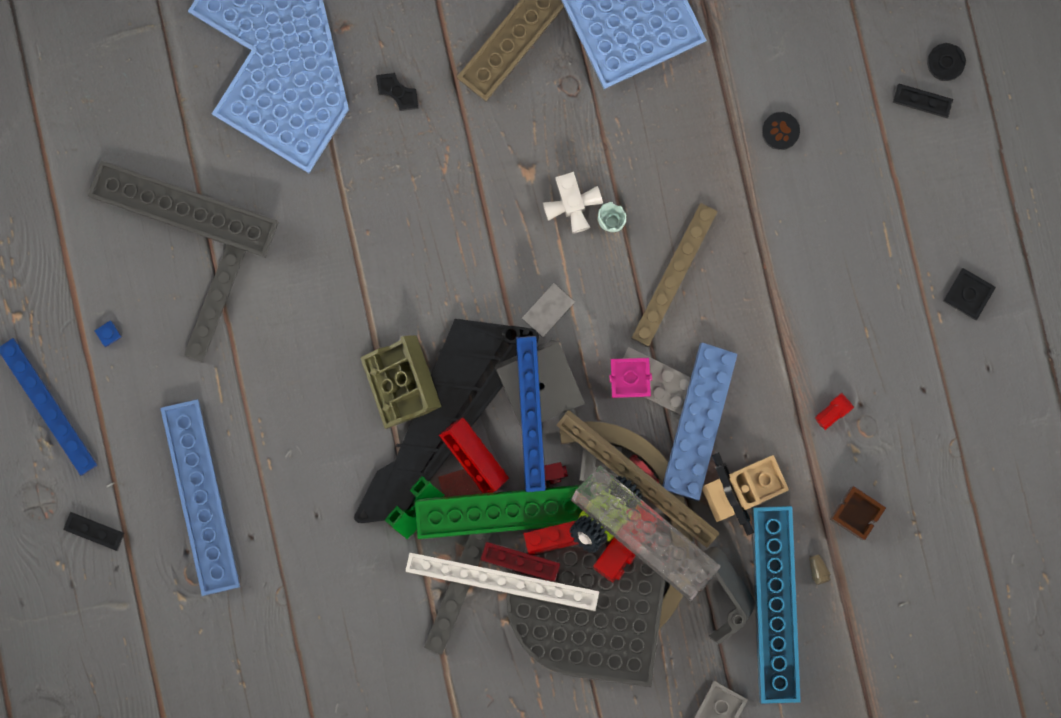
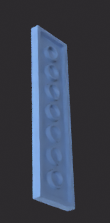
[662,343,737,501]

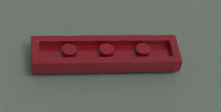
[480,542,561,582]

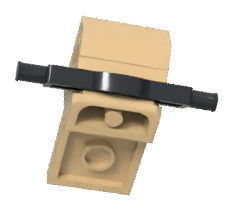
[702,452,789,536]

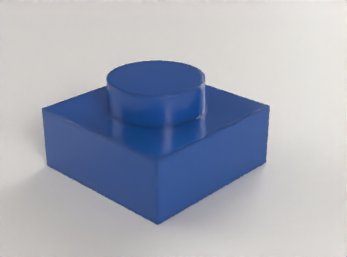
[94,320,122,347]

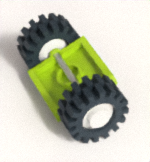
[570,476,642,553]

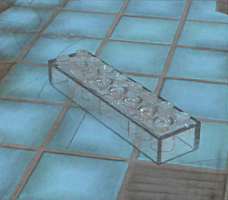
[571,465,721,602]

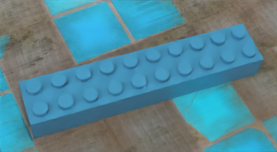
[751,506,801,704]

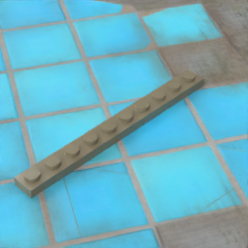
[557,410,719,548]

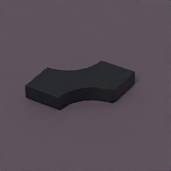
[376,73,419,111]

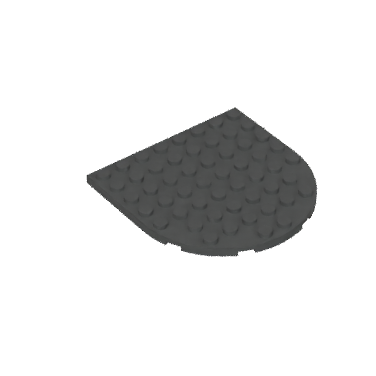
[506,531,672,687]

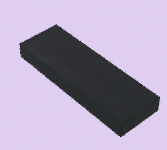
[893,83,954,118]
[63,512,125,551]

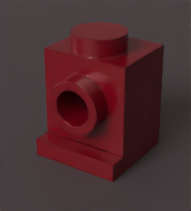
[544,462,568,486]

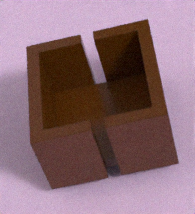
[830,486,886,540]

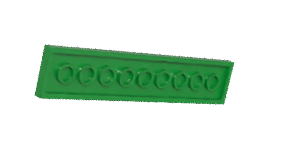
[415,483,608,539]

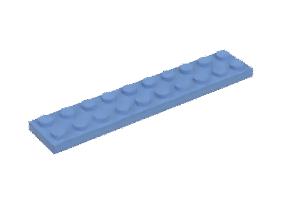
[160,399,240,596]

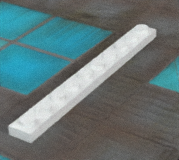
[405,553,599,611]

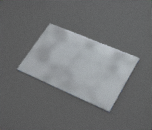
[522,283,575,337]

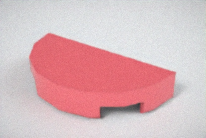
[629,454,659,483]

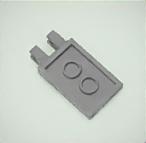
[694,681,748,718]

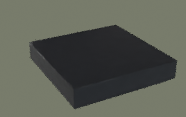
[943,268,996,320]

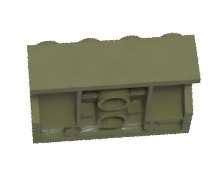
[360,335,442,429]

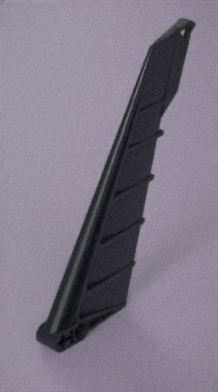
[354,319,539,524]

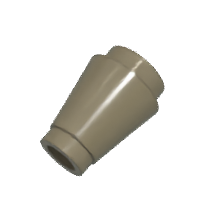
[809,555,831,585]

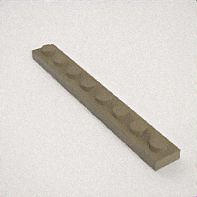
[631,203,718,347]

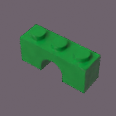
[385,476,445,540]

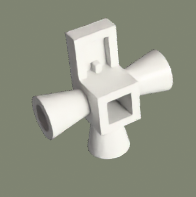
[543,172,603,234]

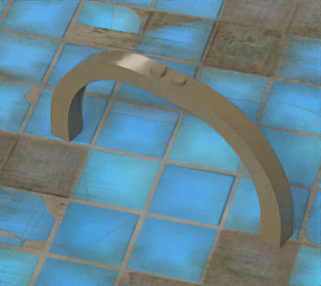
[559,421,693,629]

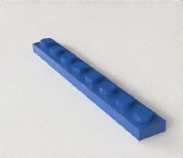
[516,336,546,492]
[0,338,98,476]

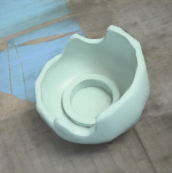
[597,202,626,233]

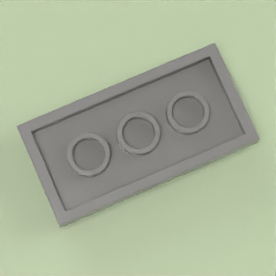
[623,347,691,415]

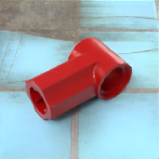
[815,393,854,430]

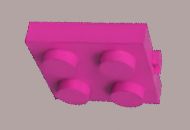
[609,358,652,398]

